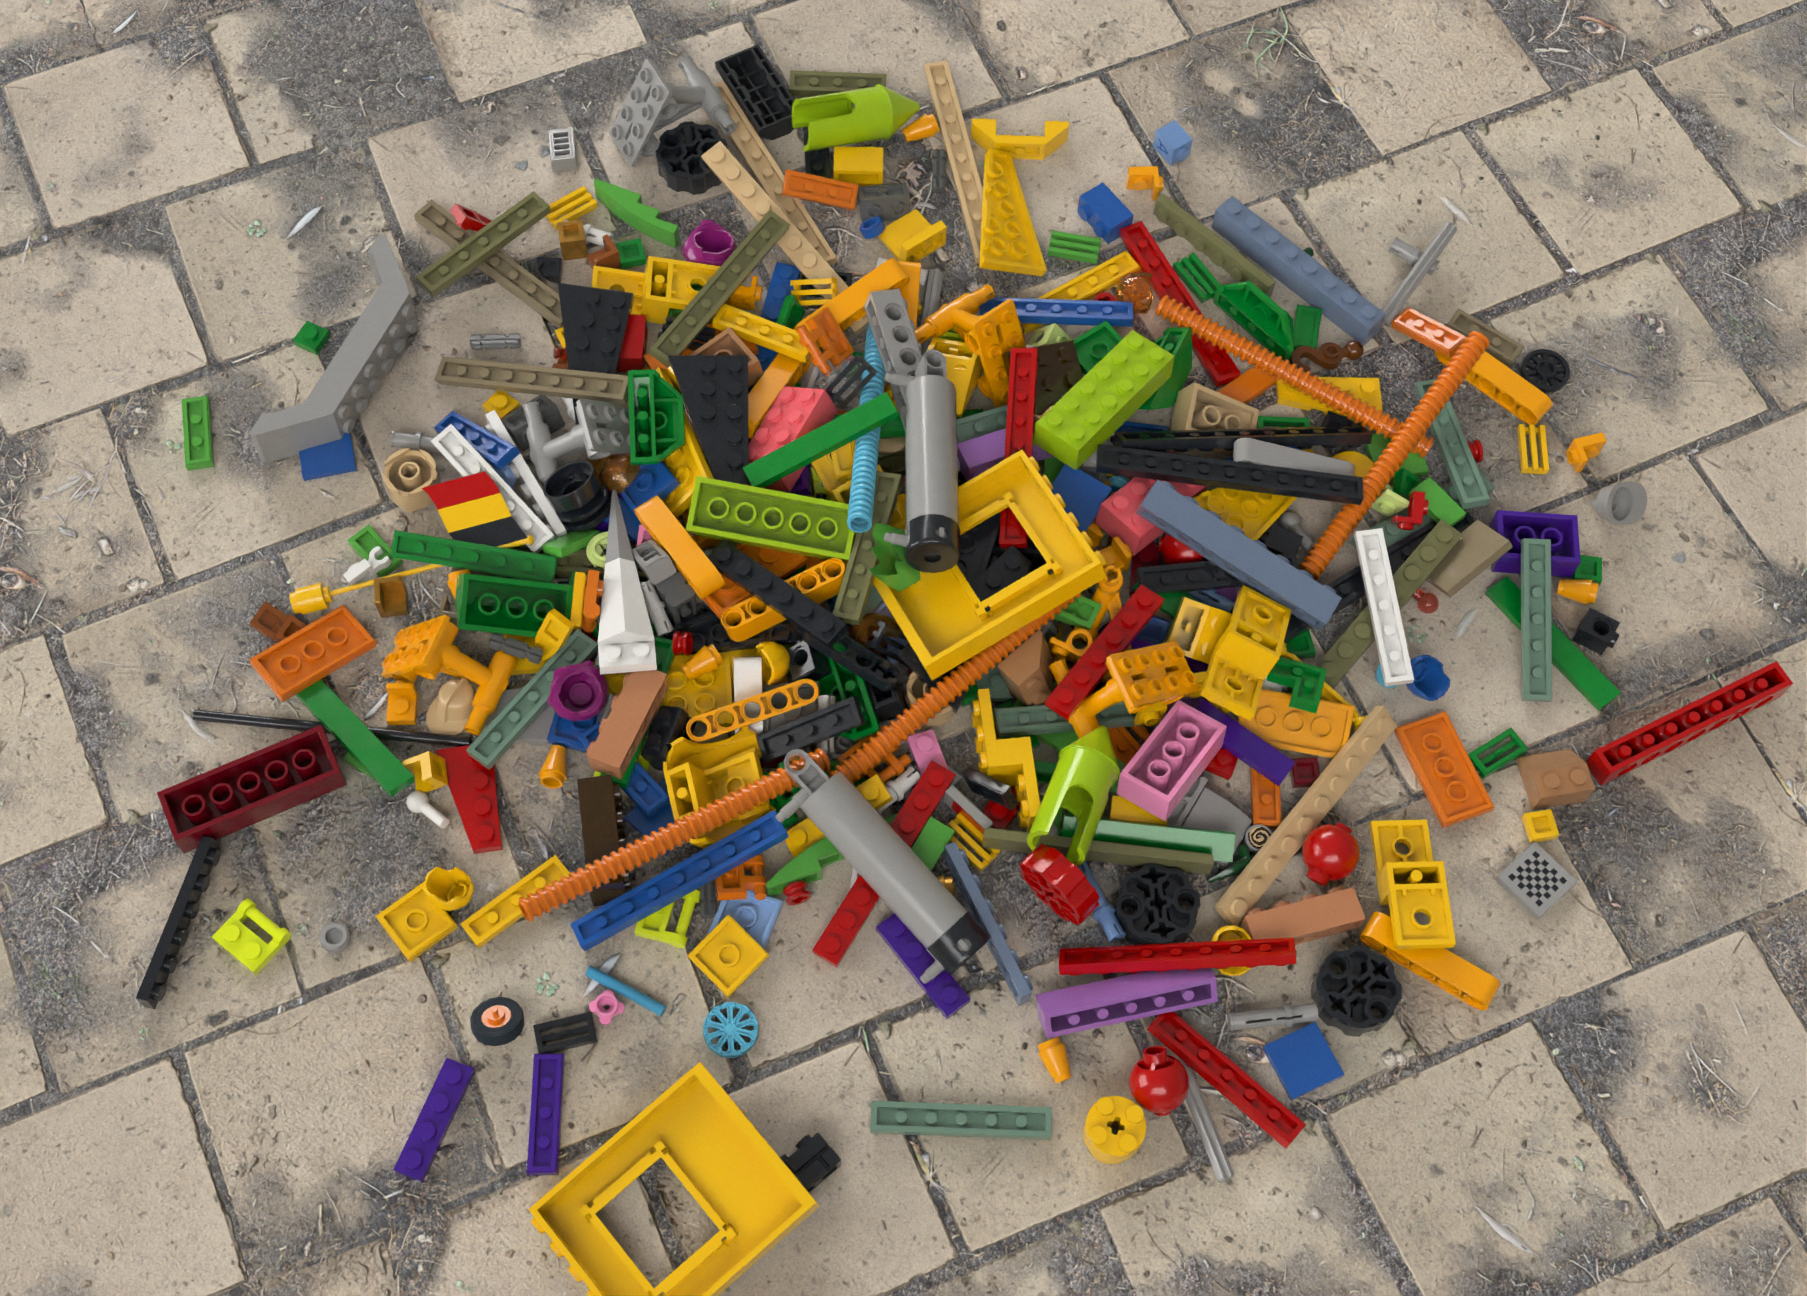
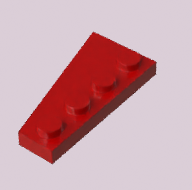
[435,745,503,854]

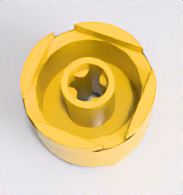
[1082,1096,1146,1164]

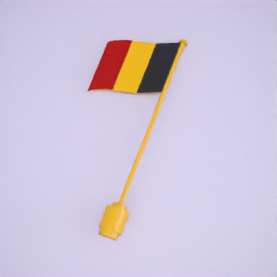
[289,471,534,615]

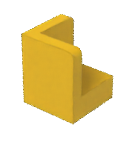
[402,751,448,793]

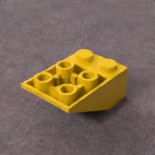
[927,338,983,418]
[1166,596,1232,664]

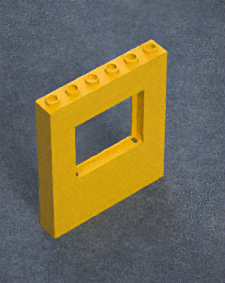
[873,450,1106,680]
[528,1062,820,1296]

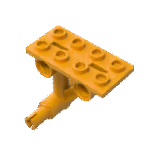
[914,284,1026,408]
[1048,565,1132,682]
[381,615,525,736]
[1049,641,1200,739]

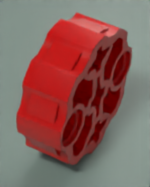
[1019,843,1100,926]

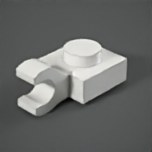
[343,546,392,593]

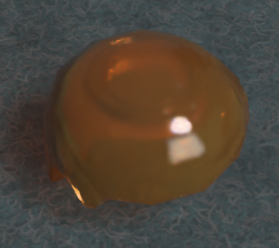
[601,454,641,495]

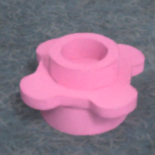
[589,990,625,1025]

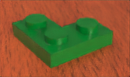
[1266,657,1327,714]

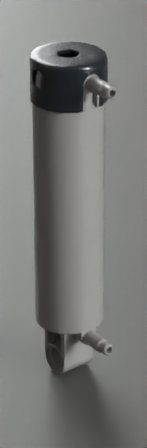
[884,349,961,573]
[775,749,991,984]

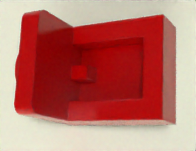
[1391,491,1429,530]

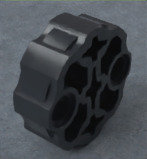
[656,121,728,195]
[1114,863,1201,945]
[1311,945,1402,1037]

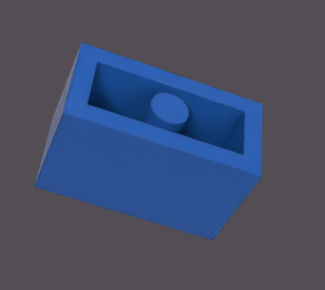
[1077,182,1134,244]

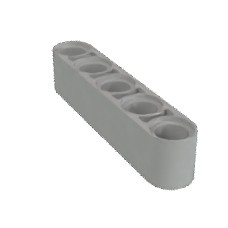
[1233,438,1355,476]

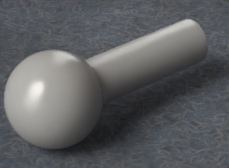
[1279,511,1315,551]

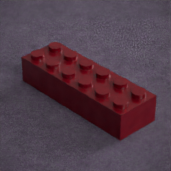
[157,725,347,853]

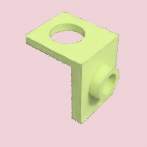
[1028,323,1073,347]
[1371,484,1410,518]

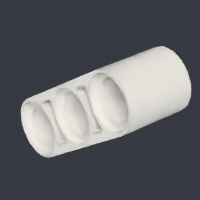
[734,657,763,735]

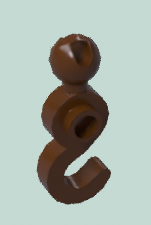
[1290,340,1364,373]

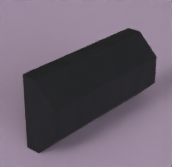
[715,44,795,140]

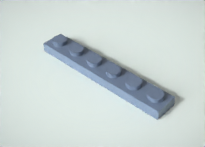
[943,842,1033,1006]

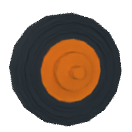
[470,997,525,1046]

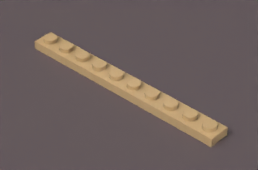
[924,60,983,264]
[714,81,837,266]
[701,141,869,336]
[1214,706,1397,926]

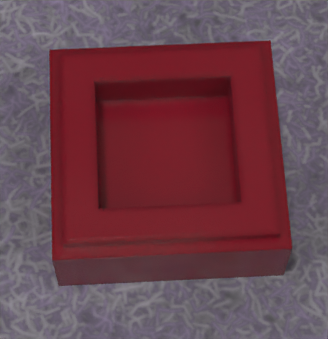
[1290,757,1320,788]

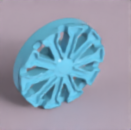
[703,1002,759,1058]

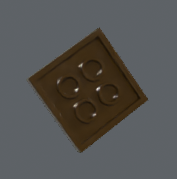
[1002,340,1083,416]

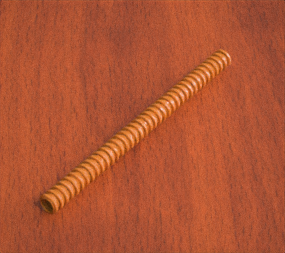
[1155,295,1434,458]
[1299,331,1490,580]
[828,593,1081,785]
[518,748,831,922]

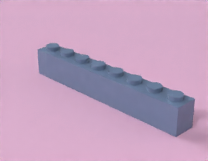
[1211,196,1386,346]
[1135,479,1342,630]

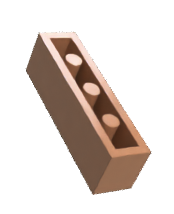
[586,670,669,779]
[1241,886,1366,945]

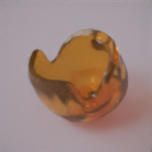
[1116,272,1153,314]
[850,613,901,655]

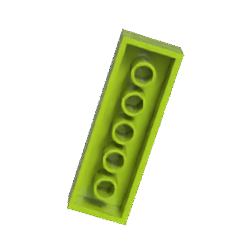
[1034,330,1175,470]
[686,476,856,564]

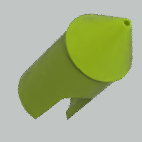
[792,84,920,152]
[1027,726,1120,866]

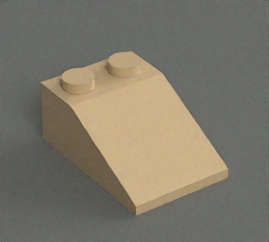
[1170,382,1259,455]

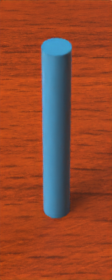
[585,965,667,1017]

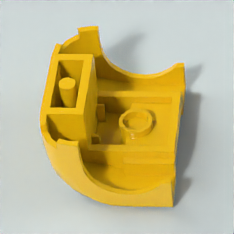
[663,726,776,849]

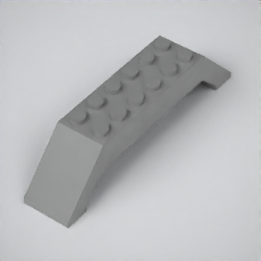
[249,233,418,463]

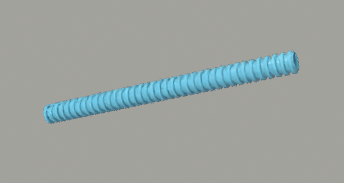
[847,323,886,533]

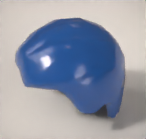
[1406,655,1450,701]

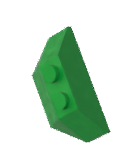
[1213,281,1294,363]
[1139,327,1192,410]
[628,369,685,465]
[818,632,881,741]

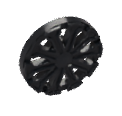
[1521,349,1570,393]

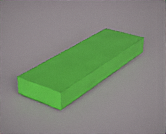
[182,396,214,471]

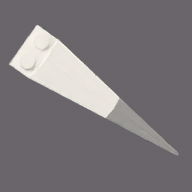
[598,489,657,675]

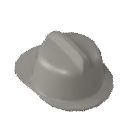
[1590,482,1647,525]

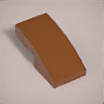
[248,601,307,643]

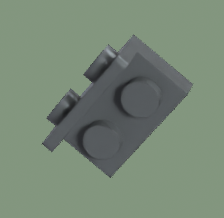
[858,182,910,222]
[500,395,565,451]

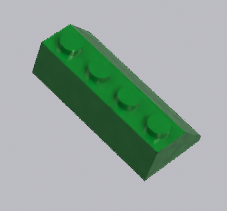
[455,573,573,637]

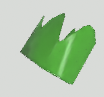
[869,523,921,592]

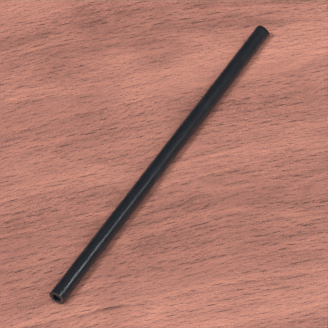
[193,709,472,747]

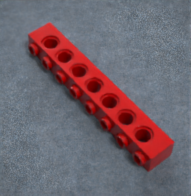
[1586,661,1793,786]

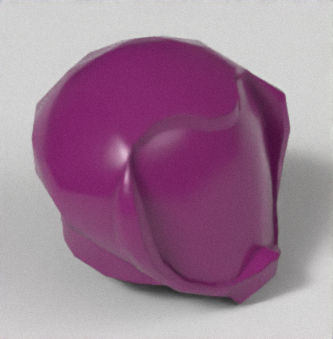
[683,219,737,267]
[547,661,609,721]

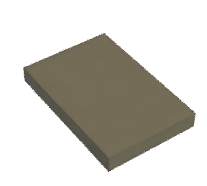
[1426,520,1513,598]

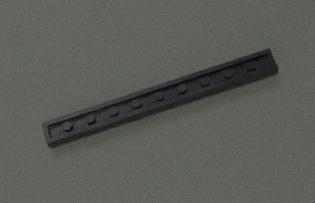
[1114,426,1372,452]
[1096,444,1363,505]
[1284,505,1475,643]

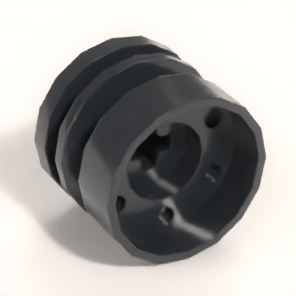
[543,461,612,532]

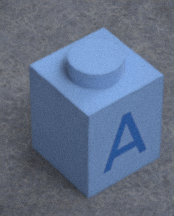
[1153,120,1193,166]

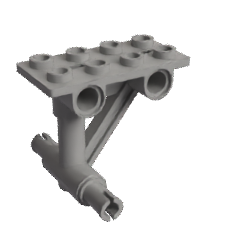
[609,56,737,166]
[522,399,630,485]

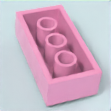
[1116,700,1227,821]

